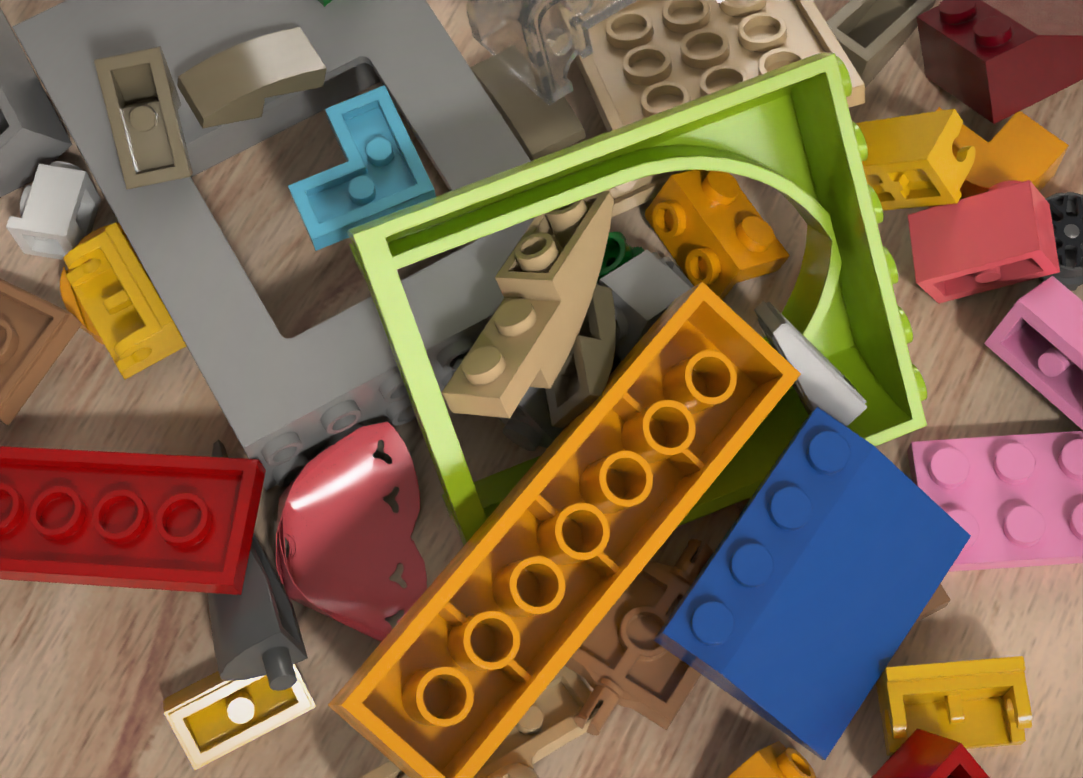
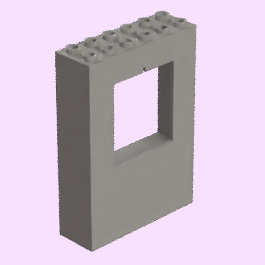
[12,0,535,491]

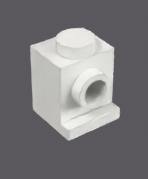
[6,161,101,260]

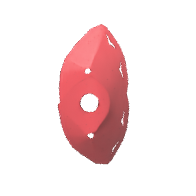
[276,421,427,641]

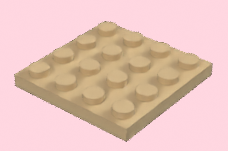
[556,0,865,132]

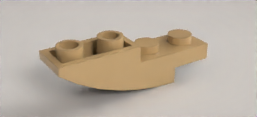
[441,191,614,418]

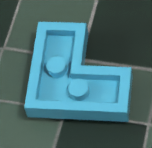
[288,85,436,251]

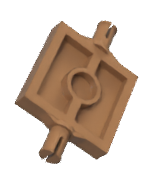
[564,539,713,736]

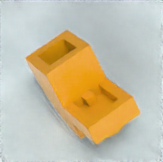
[936,107,1069,199]

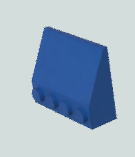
[654,407,971,760]

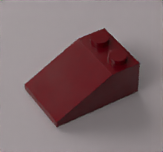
[916,0,1083,124]

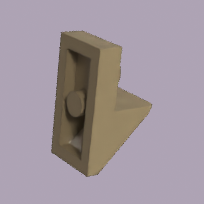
[94,46,193,190]

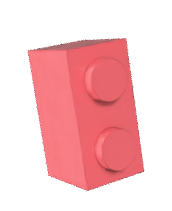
[908,180,1060,304]

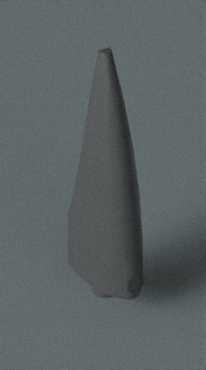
[207,440,308,691]

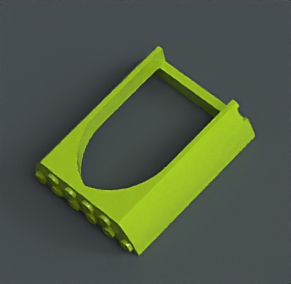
[347,52,927,545]

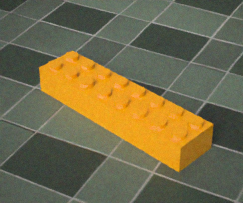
[328,282,801,778]

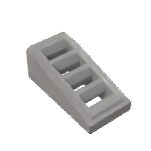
[754,301,867,427]

